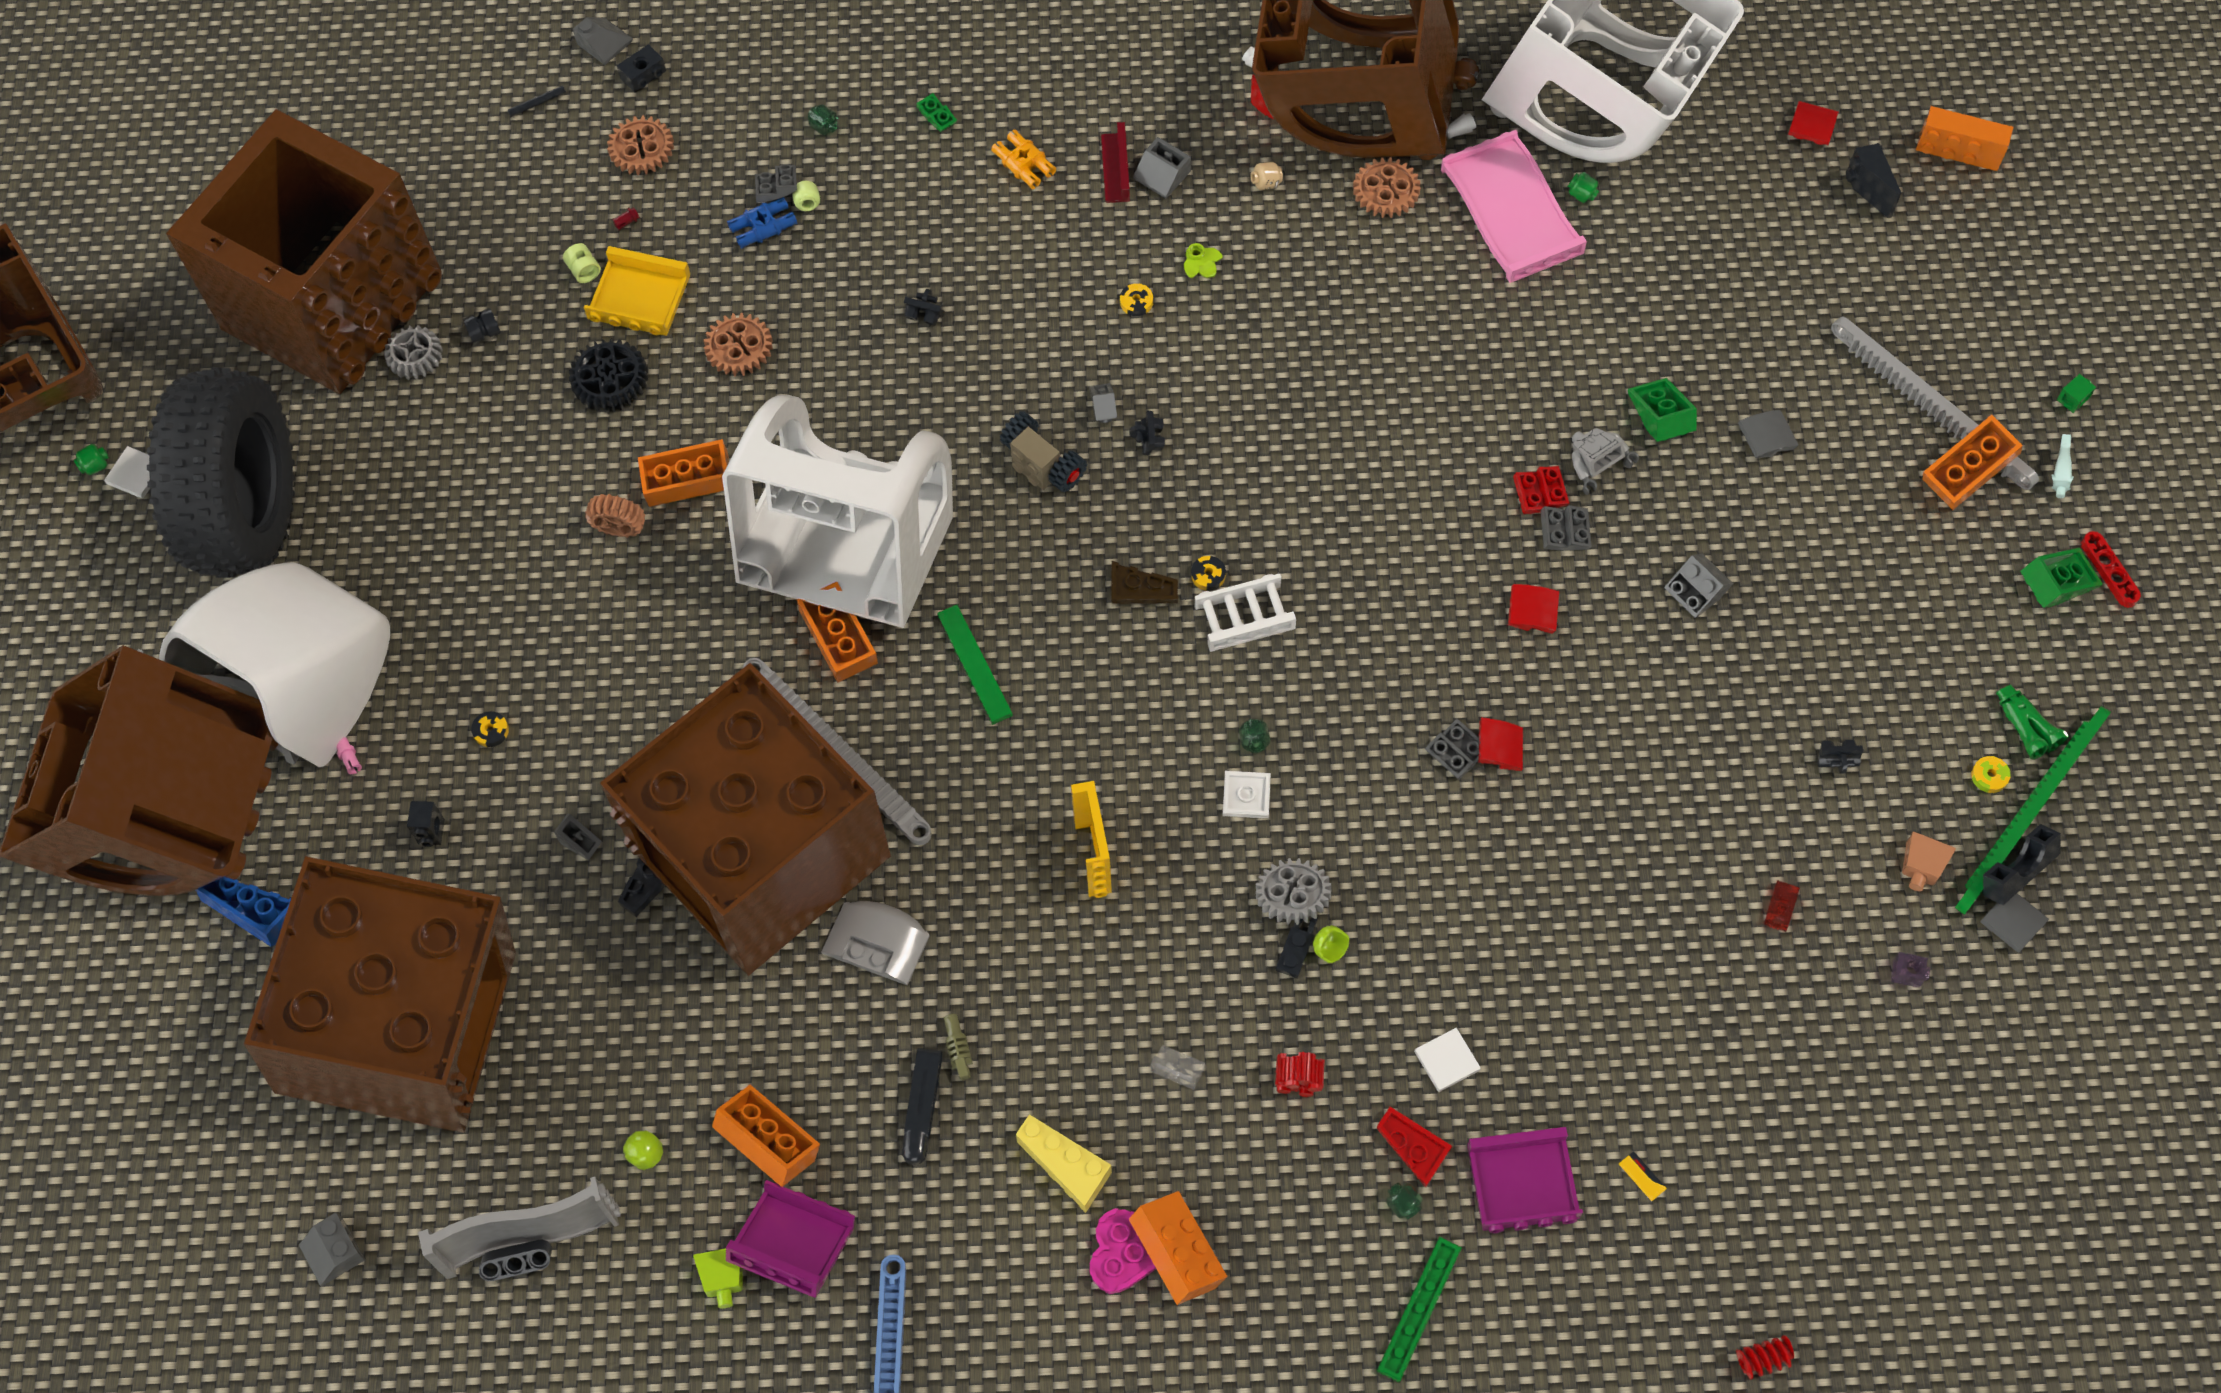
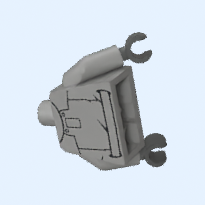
[1572,428,1639,495]

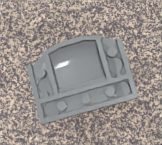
[821,901,930,986]

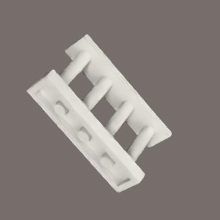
[1195,574,1296,652]

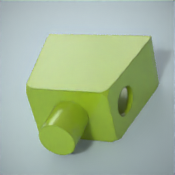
[693,1248,743,1308]

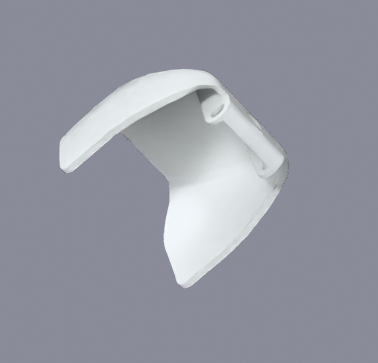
[159,562,390,767]

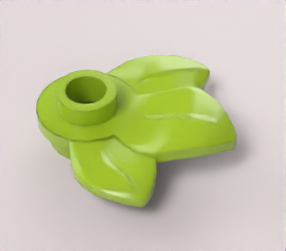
[1184,243,1223,278]

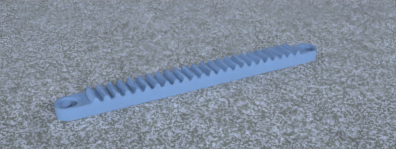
[874,1254,906,1393]

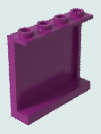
[1467,1127,1583,1233]
[726,1180,855,1298]

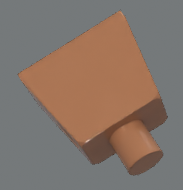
[1902,831,1956,891]

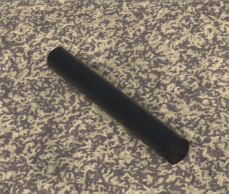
[507,85,566,117]

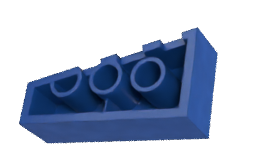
[196,877,291,947]

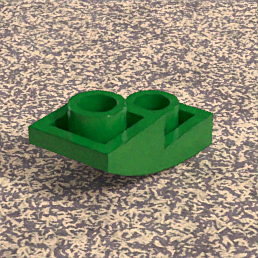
[916,93,957,132]

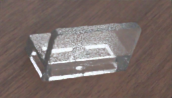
[1151,1046,1205,1090]

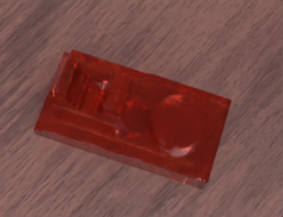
[1763,880,1800,932]

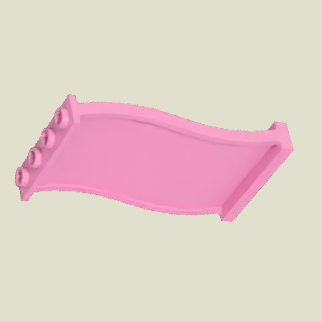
[1441,130,1587,283]

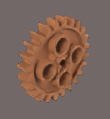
[607,115,674,175]
[1353,157,1420,218]
[704,313,773,376]

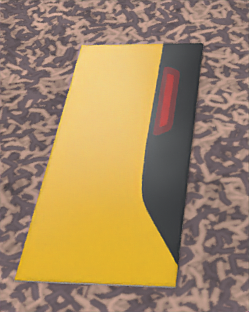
[1619,1151,1667,1201]

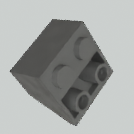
[1133,137,1191,199]
[1664,553,1734,618]

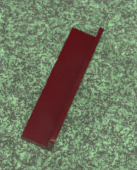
[1101,122,1130,203]

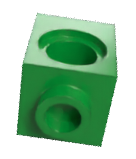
[2057,374,2096,413]

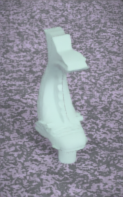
[2051,434,2074,498]

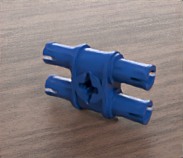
[727,197,798,249]

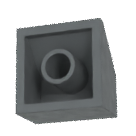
[299,1212,365,1287]

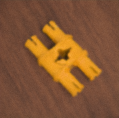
[991,130,1056,189]

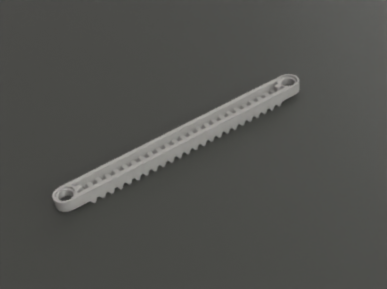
[1831,317,2039,490]
[743,658,932,845]

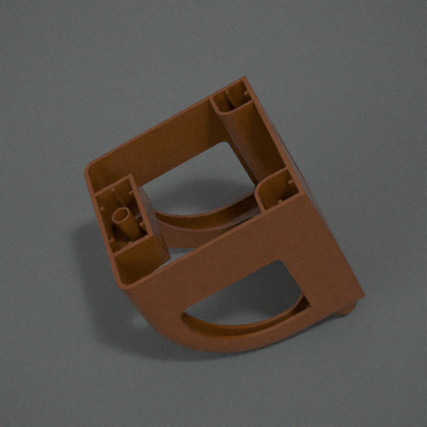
[1252,0,1460,160]
[0,223,103,432]
[0,645,278,896]

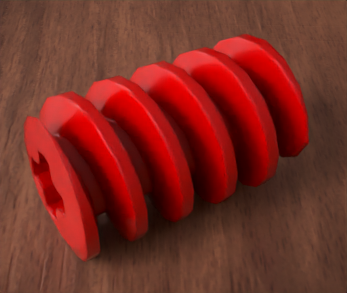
[1736,1335,1794,1380]

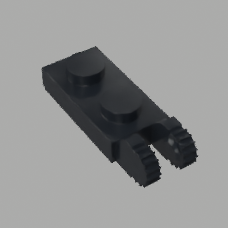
[1276,917,1318,979]

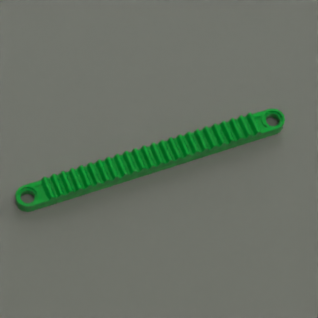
[1955,706,2111,915]

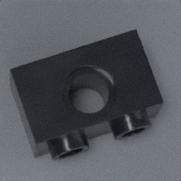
[617,44,666,93]
[407,801,445,847]

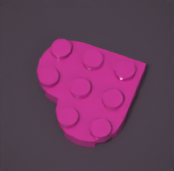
[1090,1208,1156,1294]

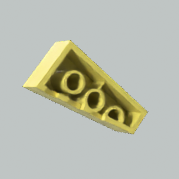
[1016,1115,1112,1213]

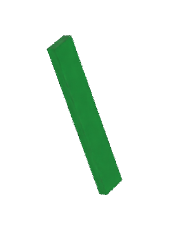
[937,605,1013,725]
[1377,1236,1462,1383]

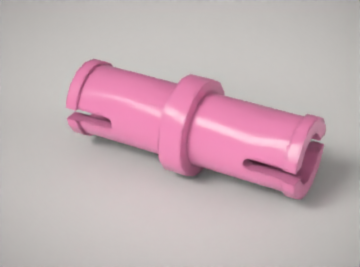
[337,737,362,774]

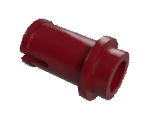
[612,207,640,231]

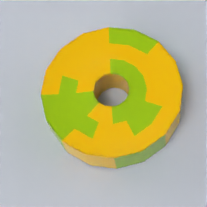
[1971,756,2011,793]

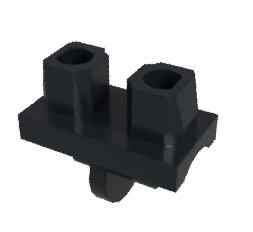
[904,289,945,326]
[1129,410,1165,455]
[1817,740,1864,774]

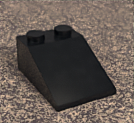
[1846,143,1902,218]

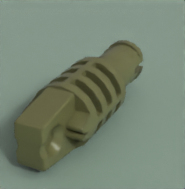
[944,1014,973,1081]

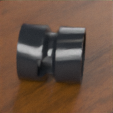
[462,308,501,344]

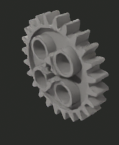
[1255,858,1331,925]

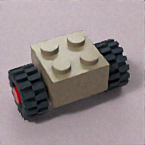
[1000,411,1088,492]

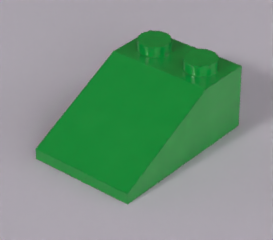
[1628,378,1697,442]
[2020,548,2103,608]

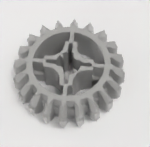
[384,325,443,380]

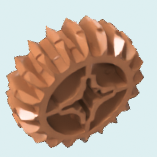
[585,494,645,538]

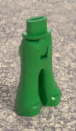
[1996,685,2069,760]

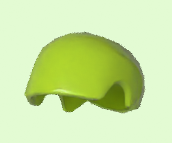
[1313,925,1349,963]
[623,1130,663,1170]

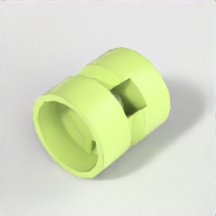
[563,243,601,283]

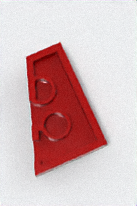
[1377,1107,1452,1188]

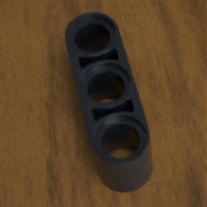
[479,1239,552,1281]

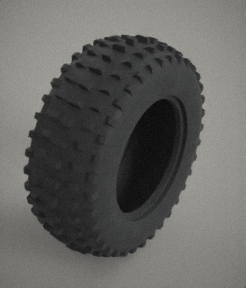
[147,367,295,578]

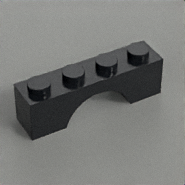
[1983,824,2061,905]

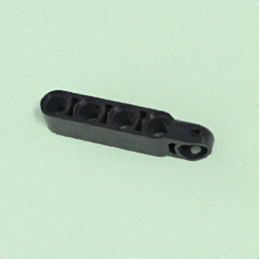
[902,1048,942,1165]

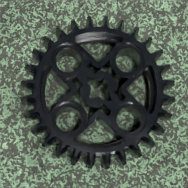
[569,338,648,412]

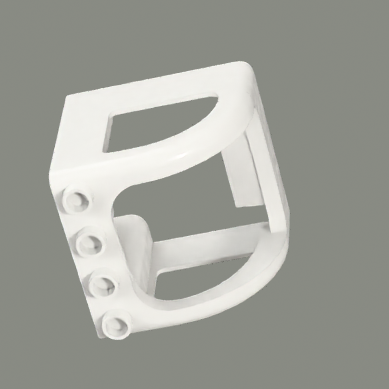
[1482,0,1744,163]
[722,395,953,628]

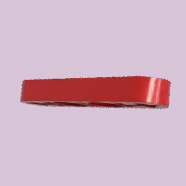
[2081,531,2141,608]

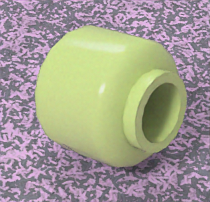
[792,181,820,212]

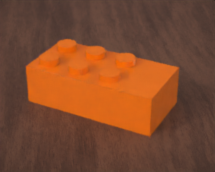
[1916,106,2013,171]
[1922,415,2023,510]
[638,439,729,507]
[797,582,878,683]
[712,1084,820,1187]
[1129,1191,1228,1305]

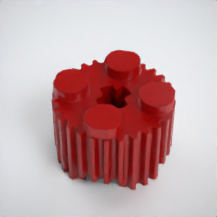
[1275,1052,1325,1097]

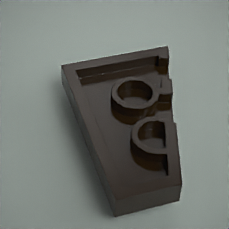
[1111,561,1178,604]

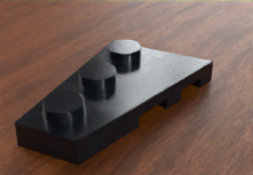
[618,858,665,917]

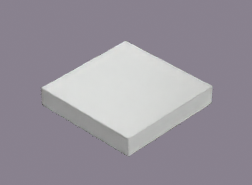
[104,446,150,499]
[1223,771,1271,818]
[1414,1028,1481,1092]

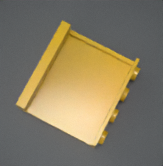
[584,246,691,336]
[1071,781,1112,898]

